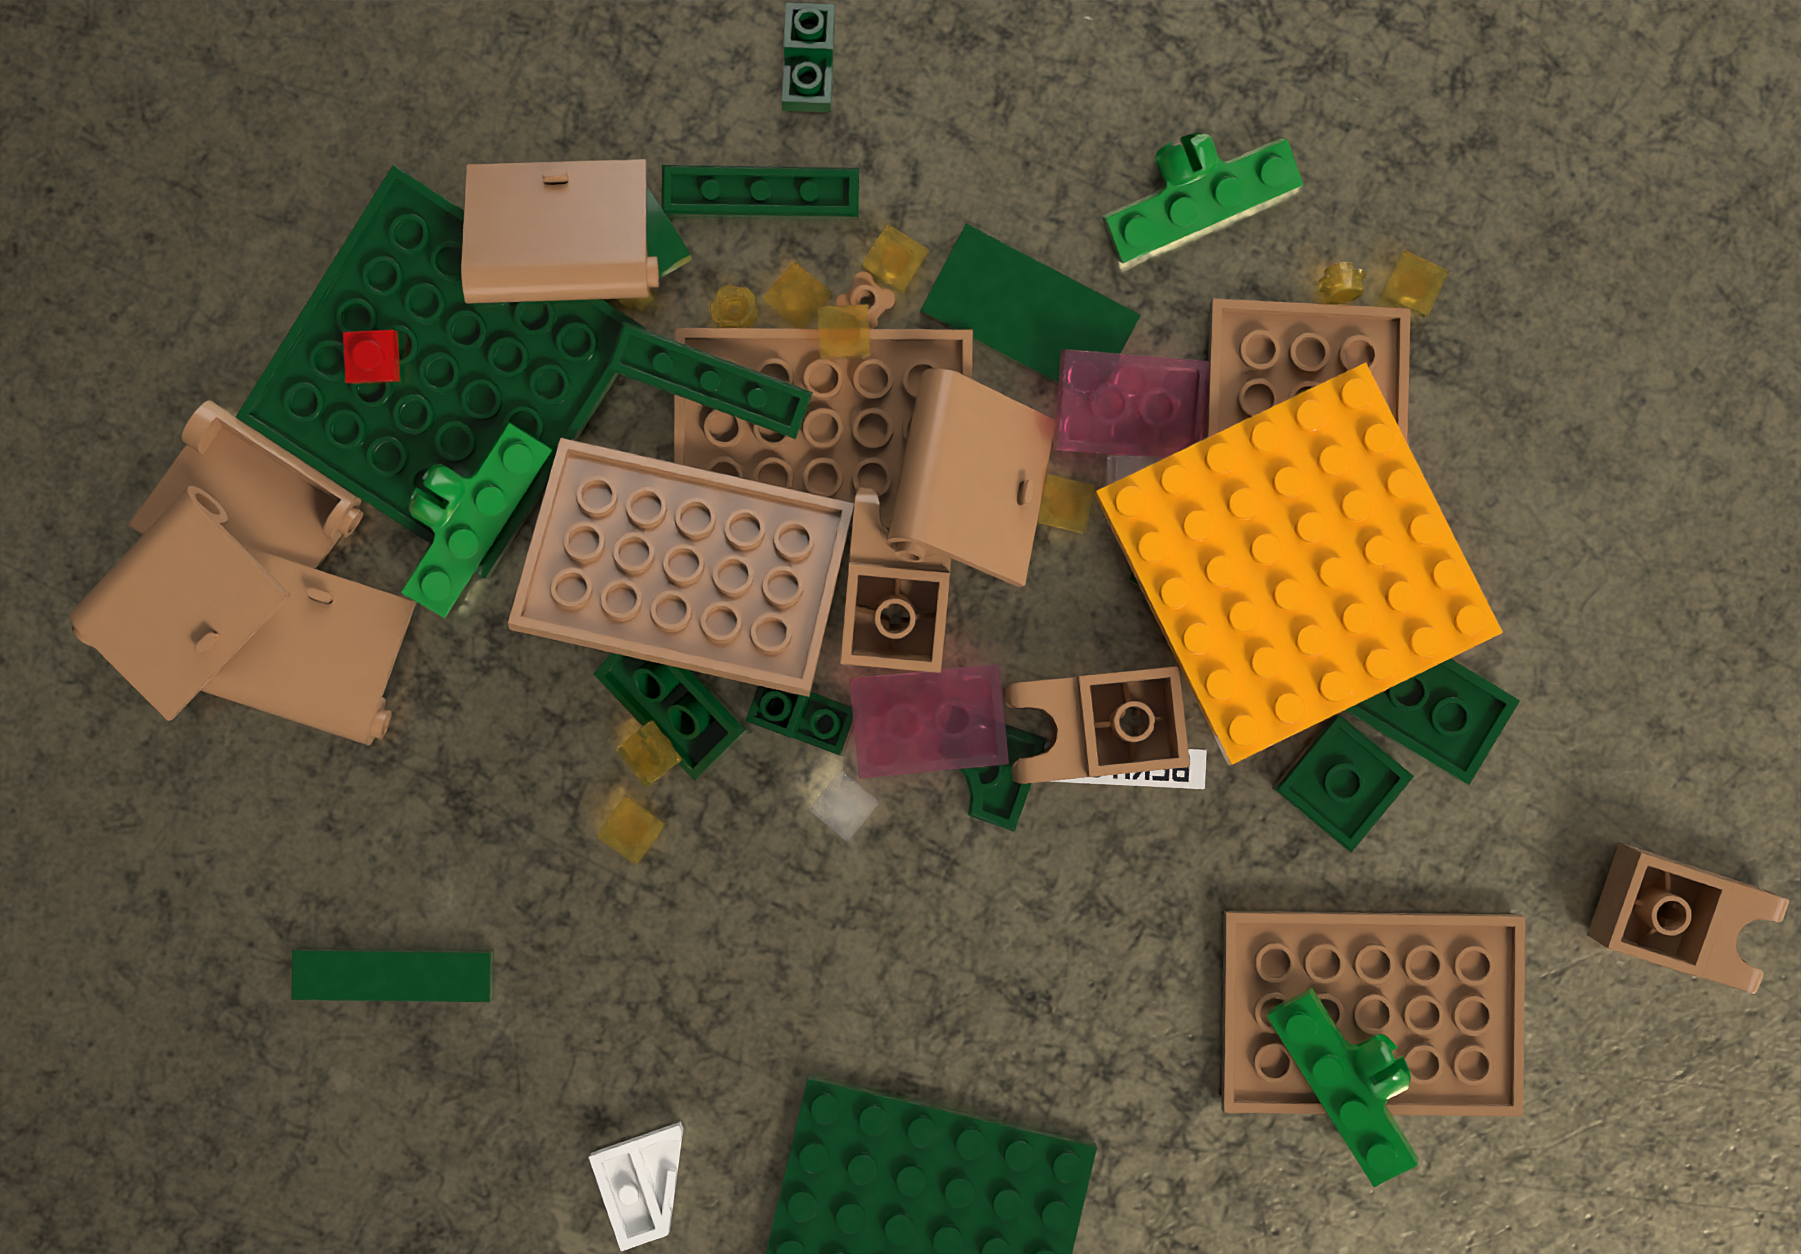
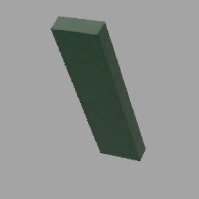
[661,165,859,220]
[607,322,813,439]
[291,948,494,1003]

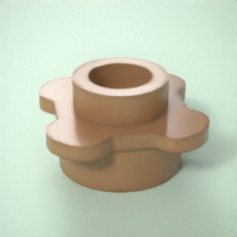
[836,272,895,329]

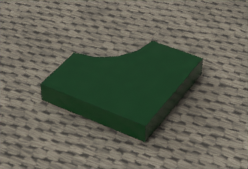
[937,706,1047,832]

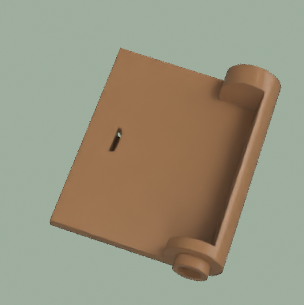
[461,159,659,303]
[886,368,1056,587]
[128,400,363,569]
[70,486,291,721]
[200,546,416,745]

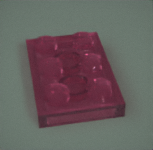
[1053,350,1210,458]
[849,664,1009,779]

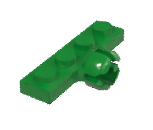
[1102,132,1304,264]
[401,421,552,618]
[1267,988,1419,1187]

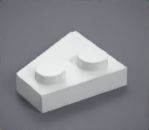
[589,1122,683,1251]

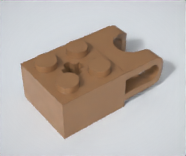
[840,487,951,673]
[1003,666,1190,784]
[1587,842,1790,994]

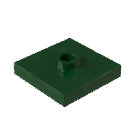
[1272,713,1414,853]

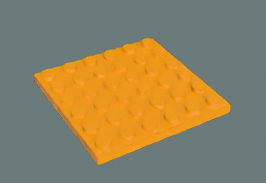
[1094,362,1503,766]

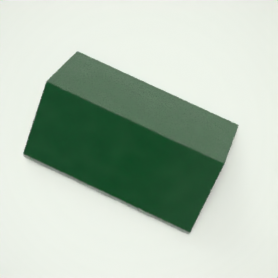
[593,653,750,781]

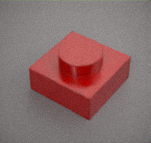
[343,330,400,384]

